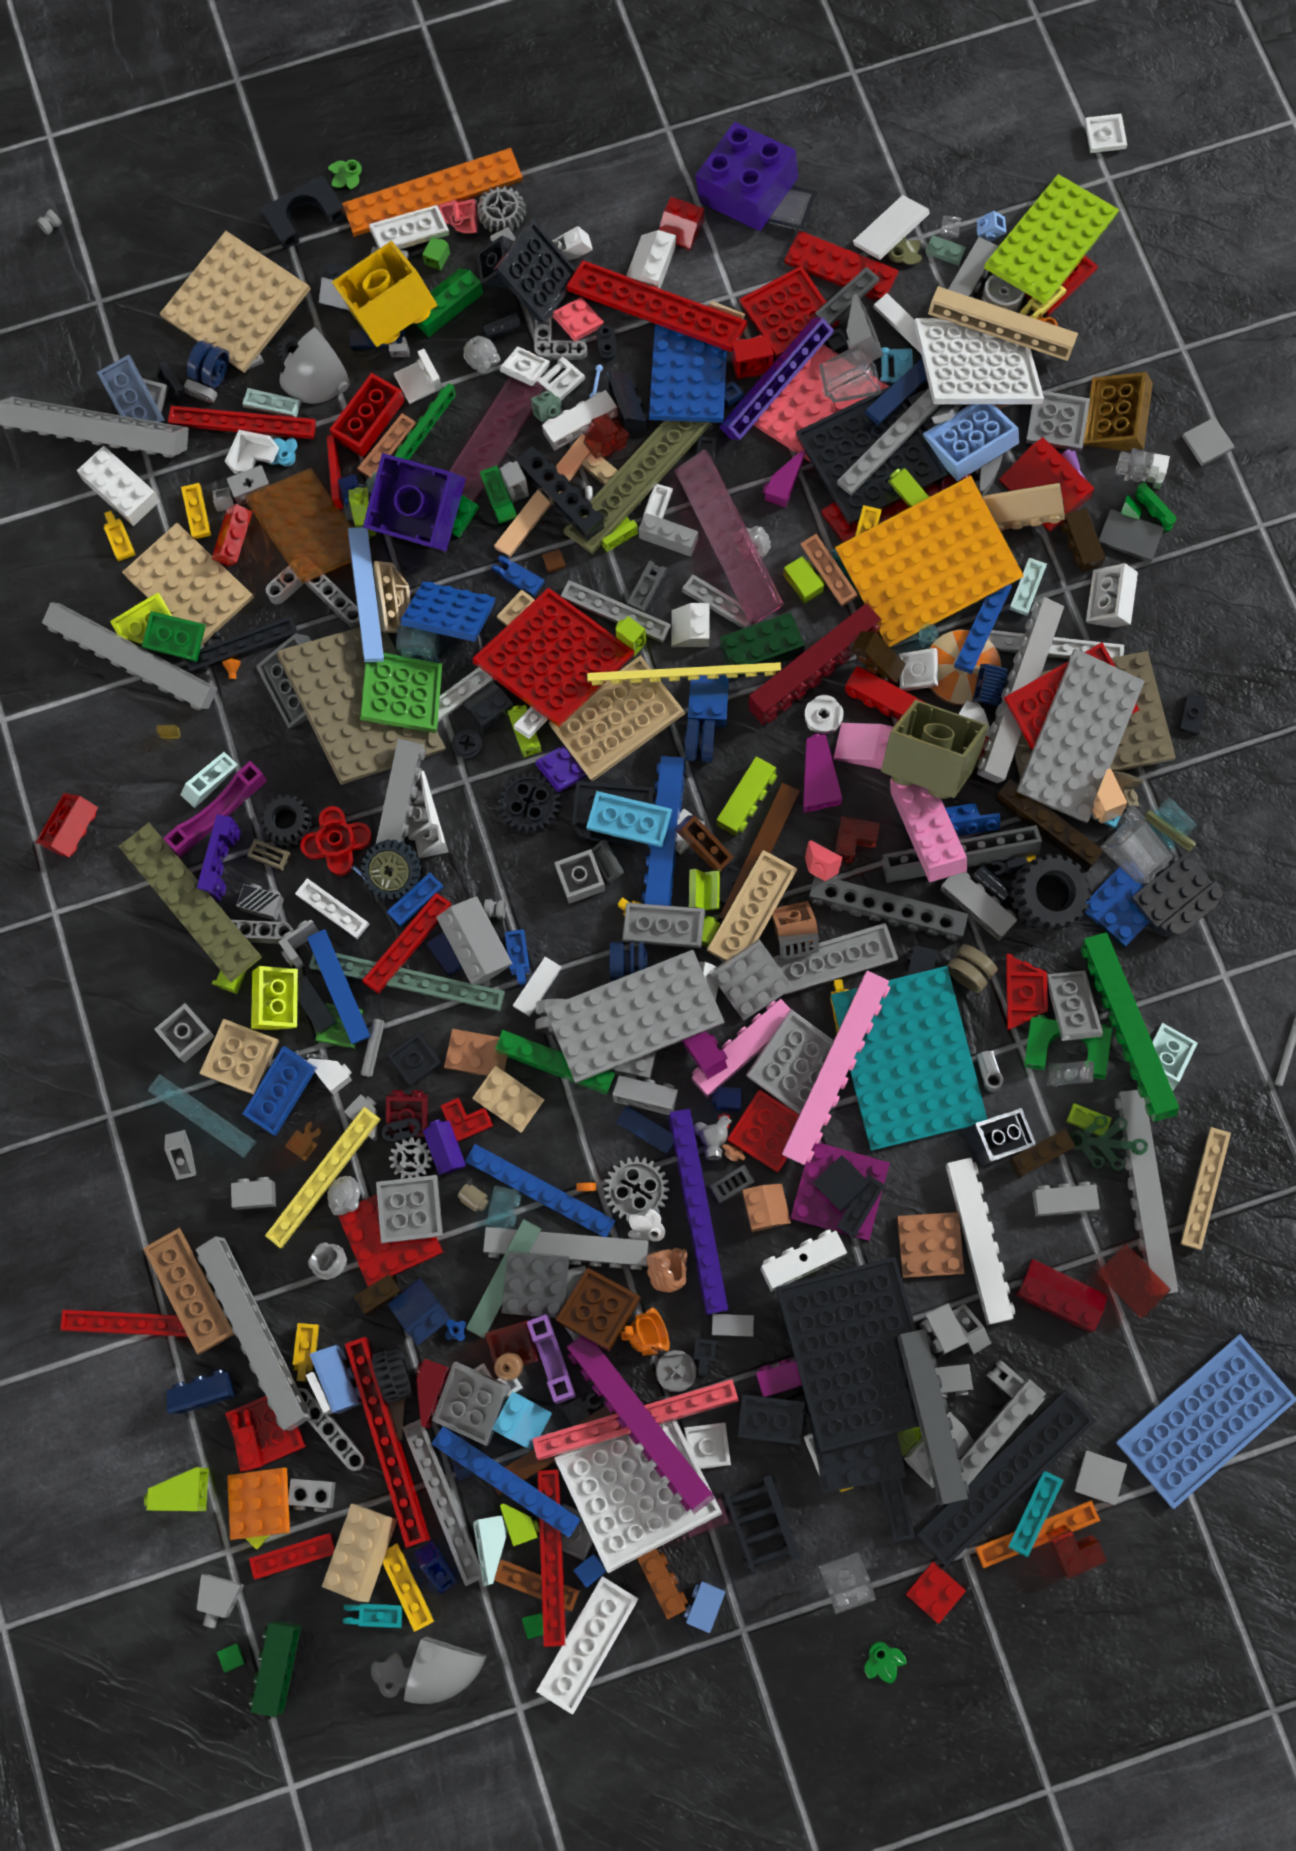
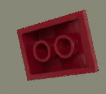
[416,1359,451,1429]

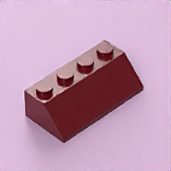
[1015,1259,1108,1333]

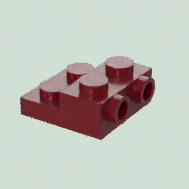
[386,1090,428,1137]

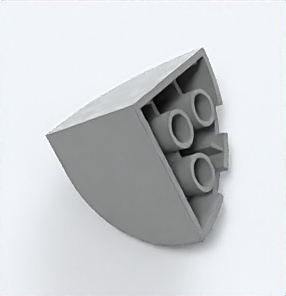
[280,327,350,404]
[404,1636,487,1704]

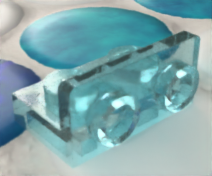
[486,1186,521,1229]

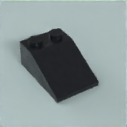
[963,1108,1036,1167]

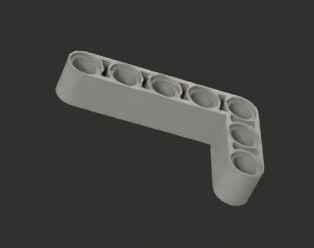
[266,557,360,629]

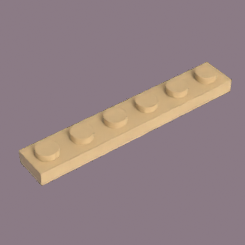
[1180,1127,1231,1250]

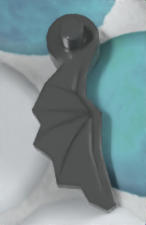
[295,1050,326,1059]

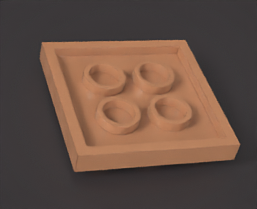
[897,1212,964,1278]

